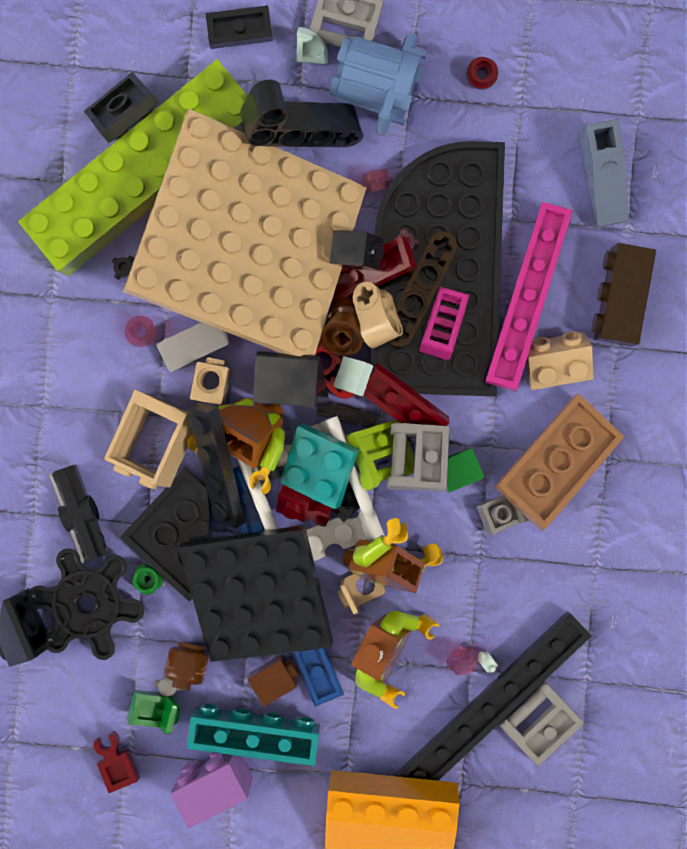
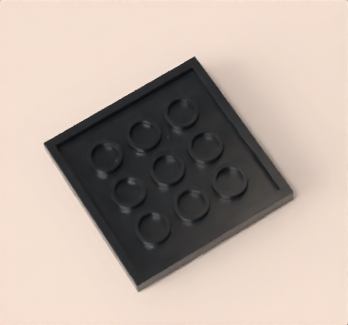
[178,525,333,662]

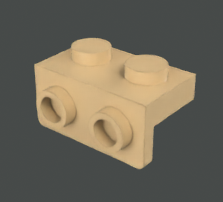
[527,331,594,390]

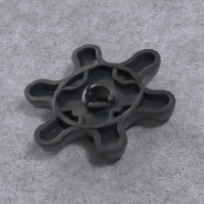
[27,548,145,660]

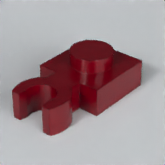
[275,485,332,527]
[93,731,140,793]

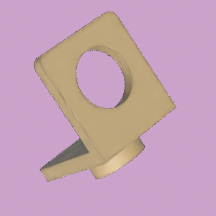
[337,573,385,614]

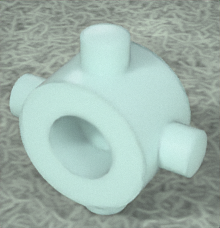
[477,650,498,673]

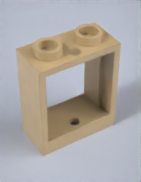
[104,389,194,490]

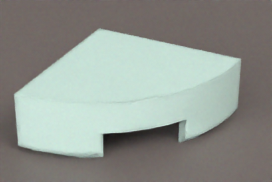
[296,27,329,64]

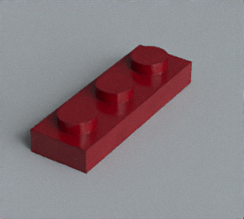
[331,236,417,304]
[363,363,450,426]

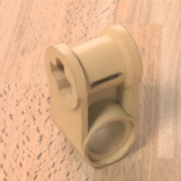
[352,282,403,349]

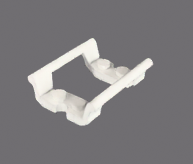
[237,416,385,561]

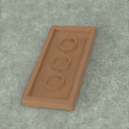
[494,393,625,531]

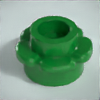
[132,564,163,595]

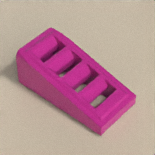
[419,286,470,360]

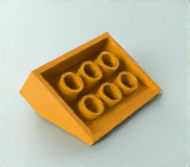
[325,770,459,849]

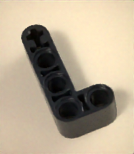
[240,79,363,147]

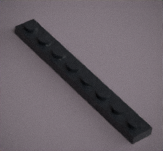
[393,611,592,781]

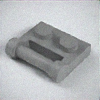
[310,0,384,47]
[387,423,449,492]
[499,681,584,767]

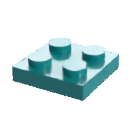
[280,423,359,509]

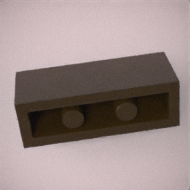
[591,243,656,347]

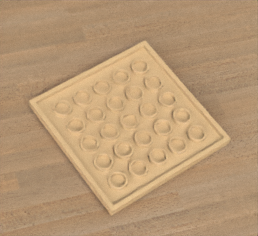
[123,109,367,356]

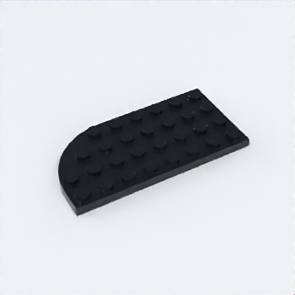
[370,141,505,397]

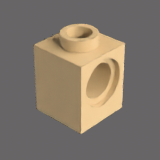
[190,357,232,405]

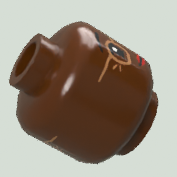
[164,642,209,691]

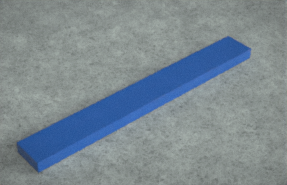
[233,466,344,707]

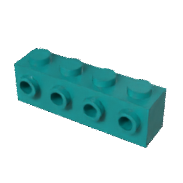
[186,704,320,766]

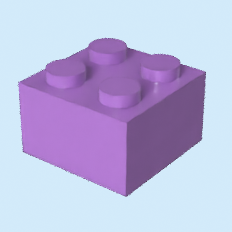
[170,752,253,829]

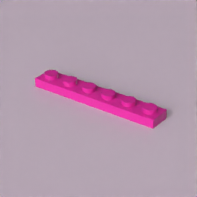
[485,202,573,392]

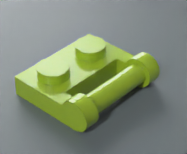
[346,420,415,490]

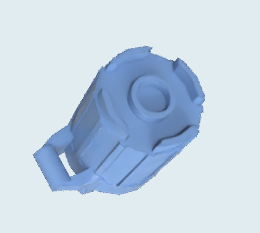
[329,34,427,134]

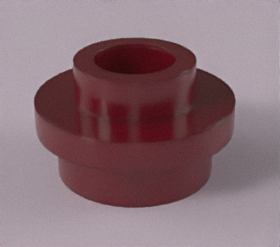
[466,57,498,90]

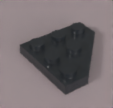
[120,467,211,602]

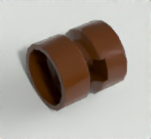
[321,297,364,356]

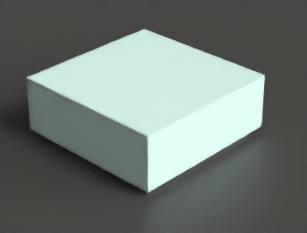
[333,356,373,397]

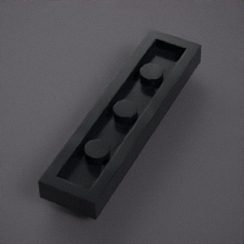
[187,402,245,528]

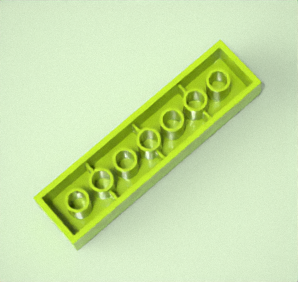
[18,59,247,276]

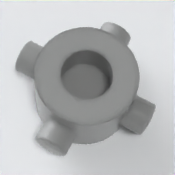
[155,676,182,697]

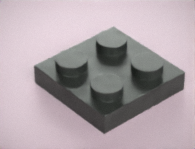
[84,72,159,143]

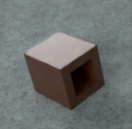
[247,653,300,707]

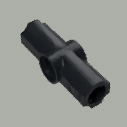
[49,464,109,563]

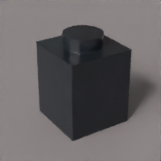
[330,231,384,271]

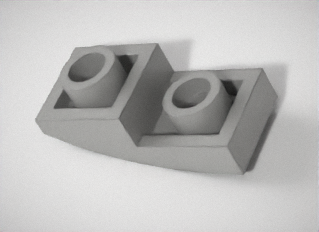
[156,322,231,373]
[476,495,529,535]

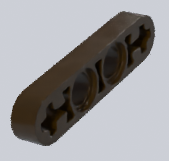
[388,231,457,348]

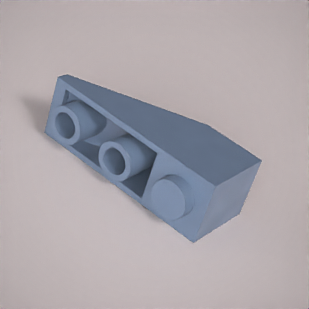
[578,119,629,228]

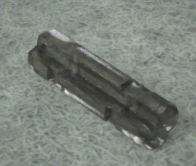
[316,401,378,428]

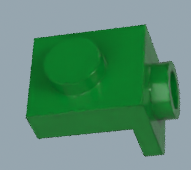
[127,689,180,734]

